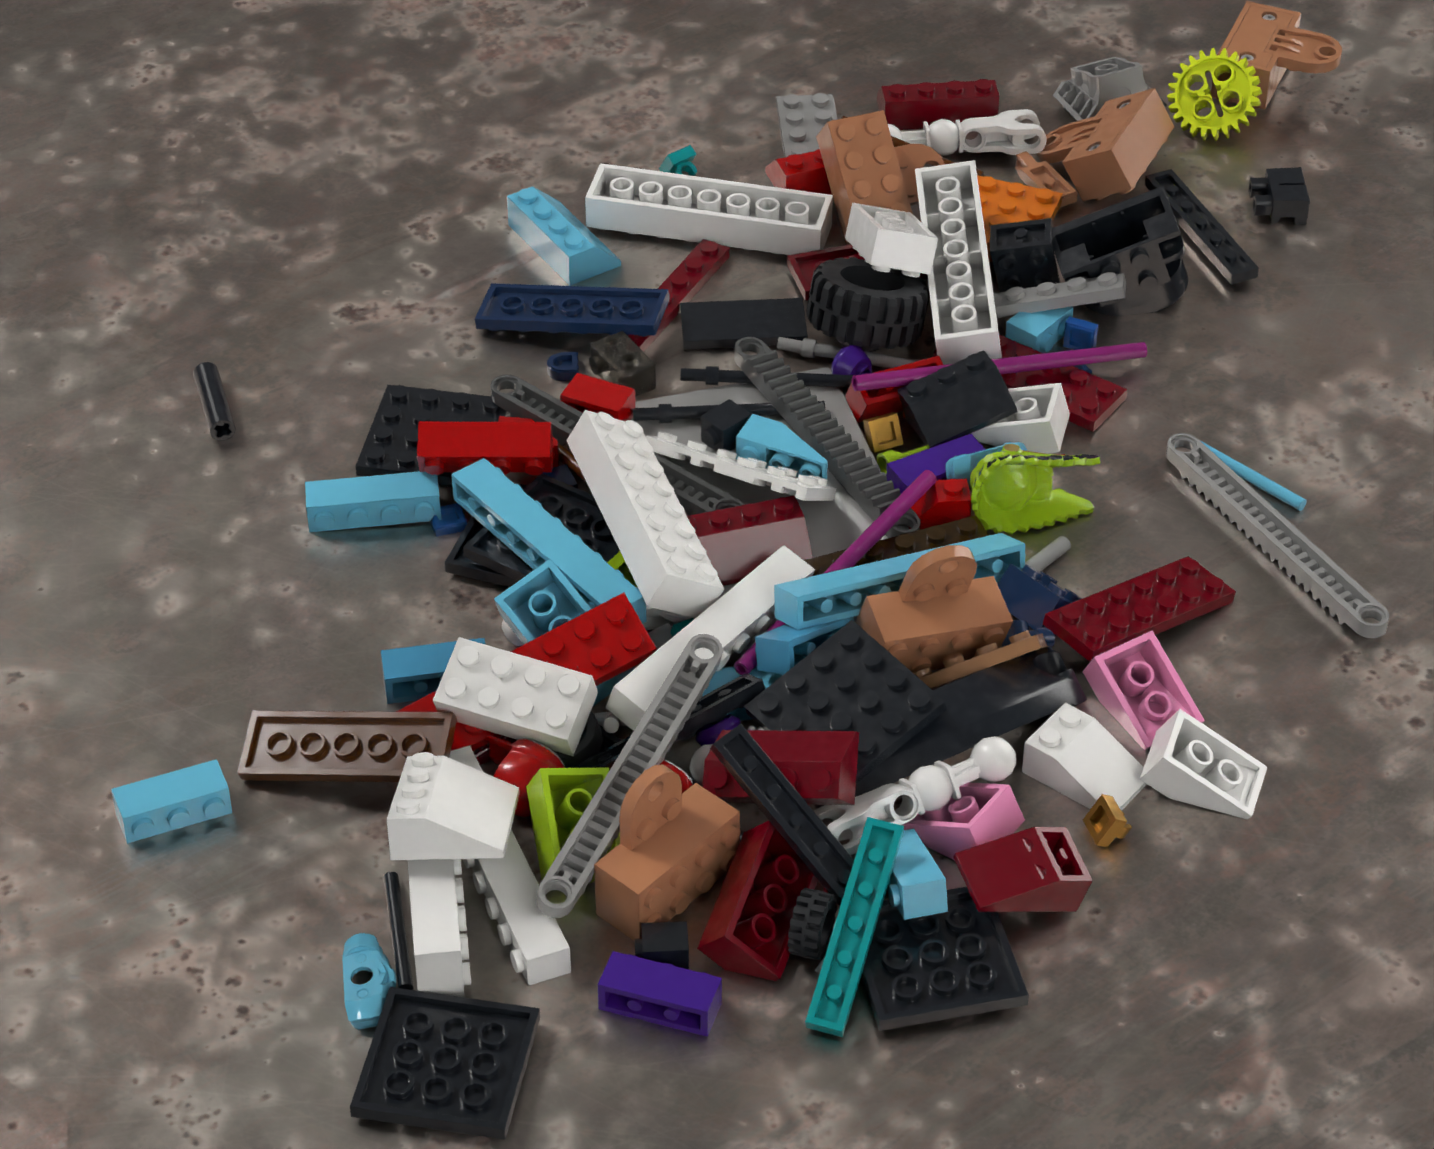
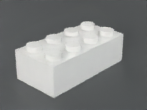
[845,203,938,277]
[433,637,598,756]
[408,859,471,997]

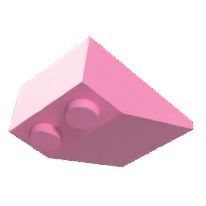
[1083,630,1205,750]
[902,782,1025,860]

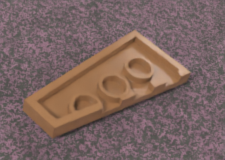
[914,630,1047,689]

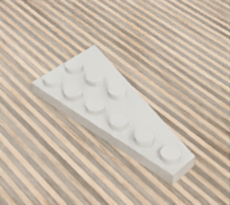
[646,431,837,501]

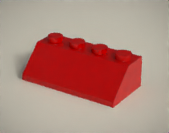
[765,149,832,195]
[417,421,555,475]

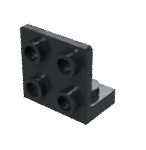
[990,218,1060,292]

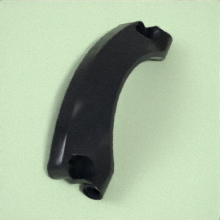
[814,646,1087,809]

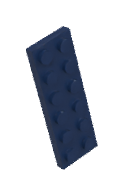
[474,283,670,336]

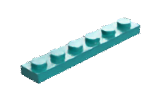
[805,817,904,1037]

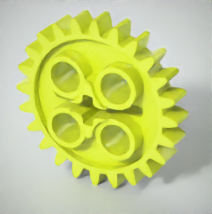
[1167,48,1262,141]

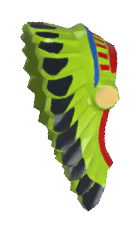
[970,444,1100,536]

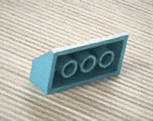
[507,186,621,286]

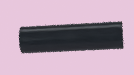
[193,362,236,441]

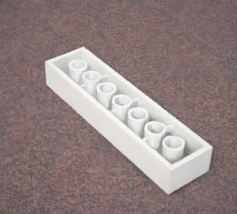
[915,160,1002,365]
[585,163,833,255]
[566,410,724,618]

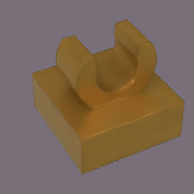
[863,412,904,453]
[1082,794,1132,847]

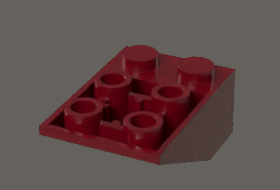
[953,827,1093,912]

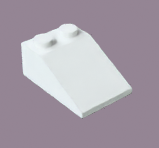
[971,383,1070,454]
[1022,702,1147,811]
[1140,709,1267,820]

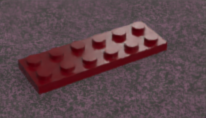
[933,335,1127,432]
[1043,556,1236,662]

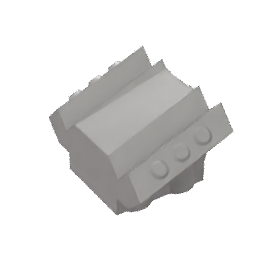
[1053,57,1167,121]

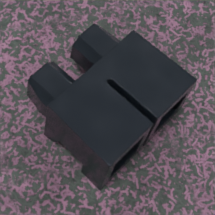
[1248,167,1310,225]

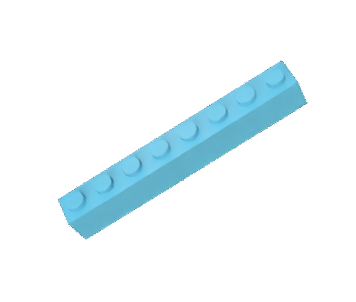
[451,458,647,624]
[774,533,1025,630]

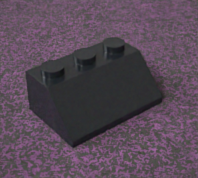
[897,350,1018,449]

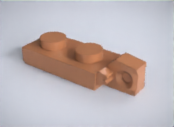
[1015,151,1078,207]

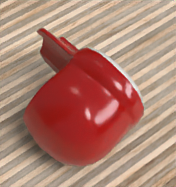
[485,735,565,817]

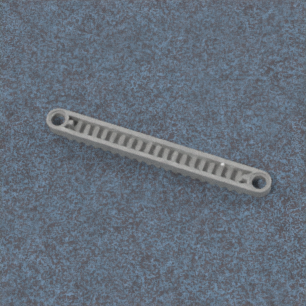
[1166,433,1389,638]
[536,634,723,918]

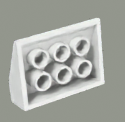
[387,752,519,860]

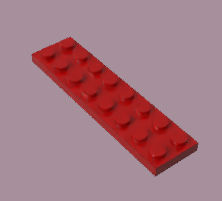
[396,592,657,751]

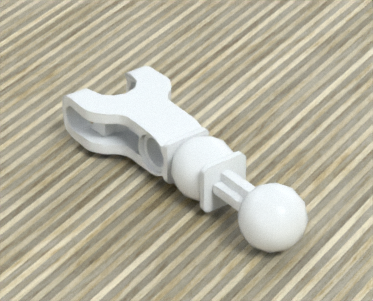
[888,109,1047,156]
[814,736,1016,855]

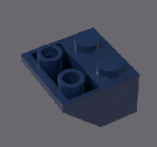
[998,564,1082,638]

